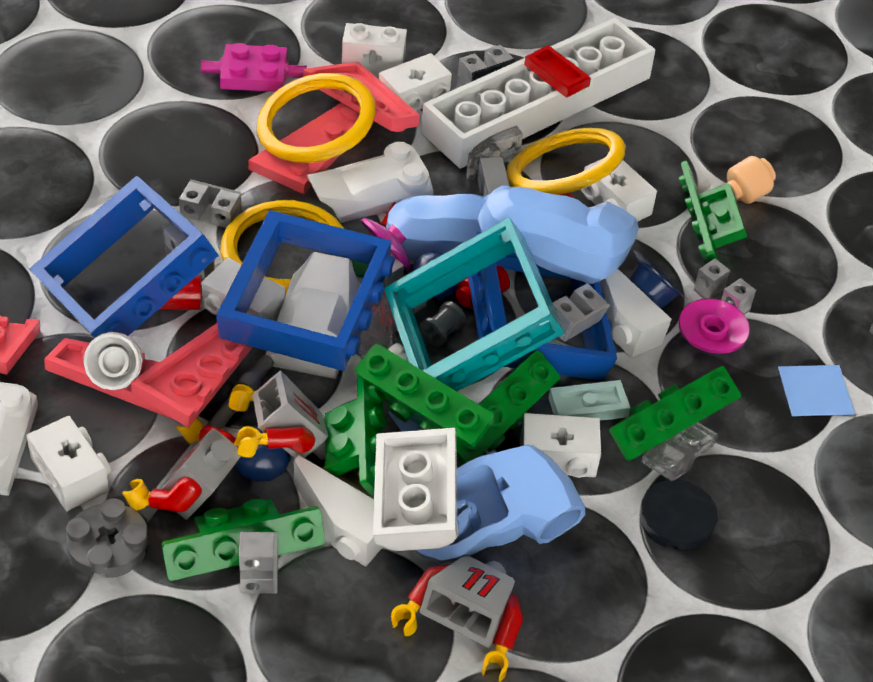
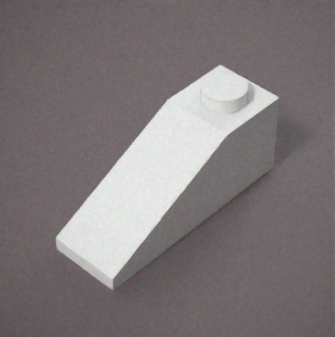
[599,269,672,358]
[294,455,383,567]

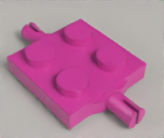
[201,43,307,92]

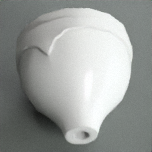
[83,332,143,390]

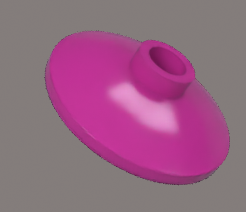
[361,218,411,271]
[679,299,750,354]

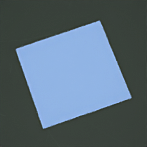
[778,365,855,416]

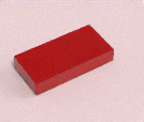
[524,45,591,98]

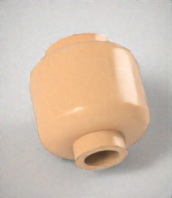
[726,156,776,204]

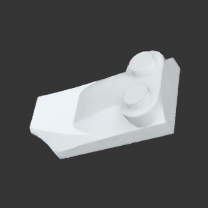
[307,142,433,223]
[266,252,360,379]
[0,382,38,496]
[373,428,459,551]

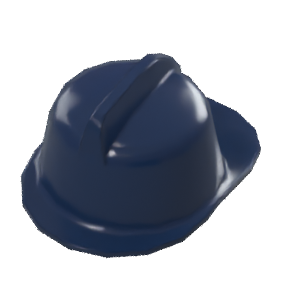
[629,250,684,309]

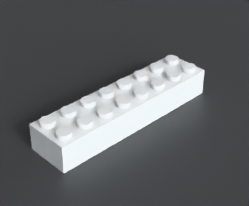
[421,18,656,169]

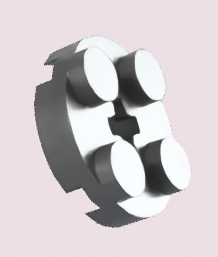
[66,498,148,578]

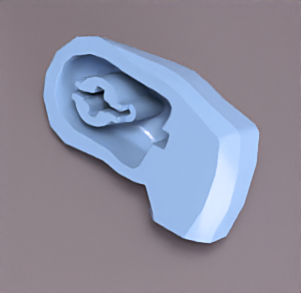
[386,185,508,260]
[478,187,639,284]
[415,444,585,564]

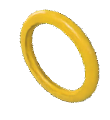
[256,73,376,163]
[506,128,626,195]
[220,200,344,296]

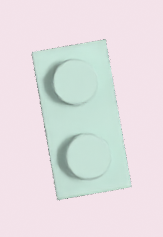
[548,380,631,421]

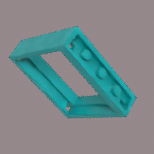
[384,217,565,392]

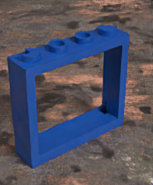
[29,176,219,339]
[216,210,395,372]
[468,232,617,381]

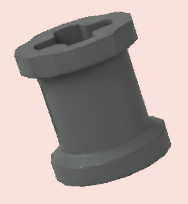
[419,301,467,347]

